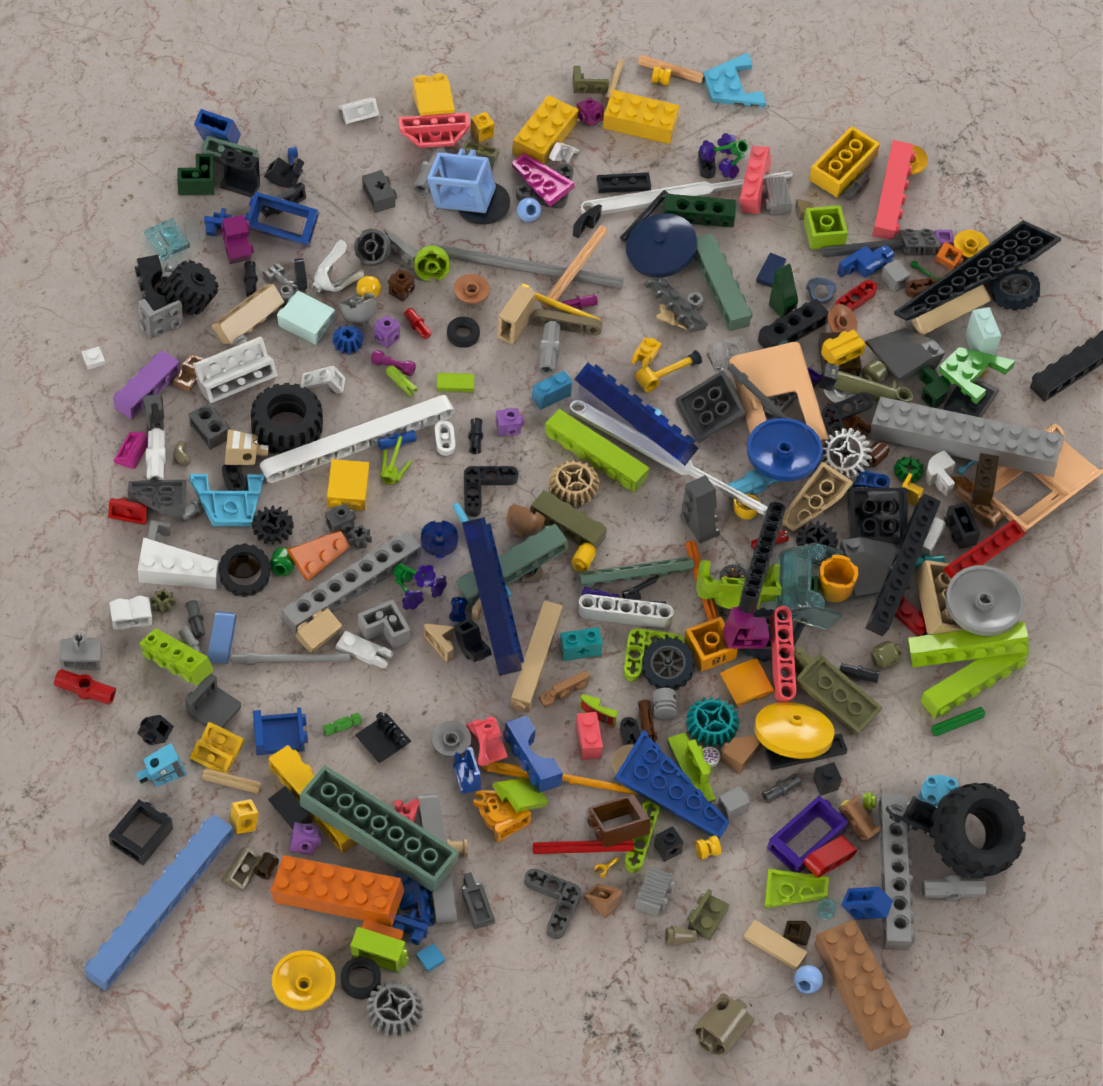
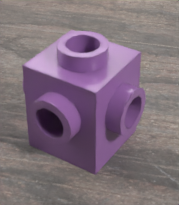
[374,315,400,349]
[495,408,524,436]
[290,822,321,855]

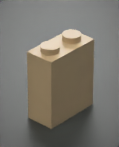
[497,285,536,345]

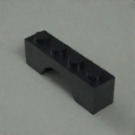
[134,254,171,311]

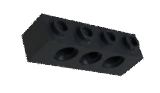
[758,298,829,349]

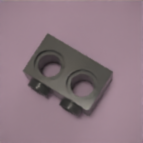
[189,403,230,450]

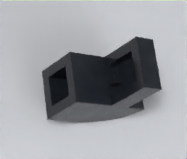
[264,157,305,188]
[453,618,492,663]

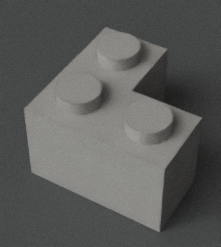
[358,600,410,649]

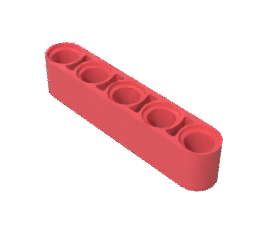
[770,606,796,702]

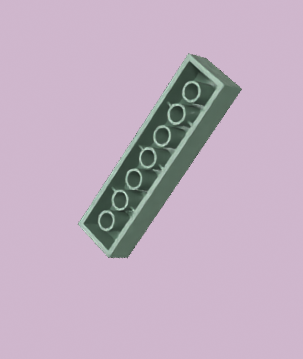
[300,765,459,893]

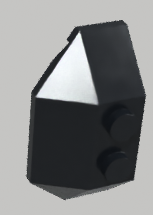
[943,381,999,418]

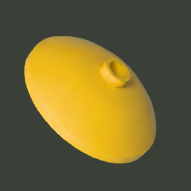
[272,950,335,1011]

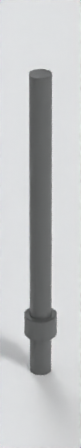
[727,363,788,418]

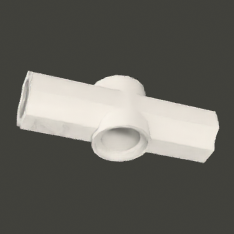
[146,428,166,480]

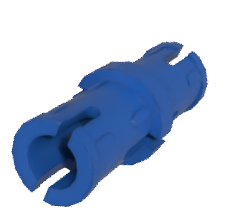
[377,430,417,450]

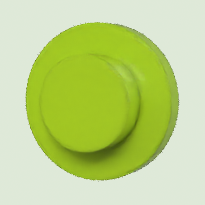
[863,791,877,812]

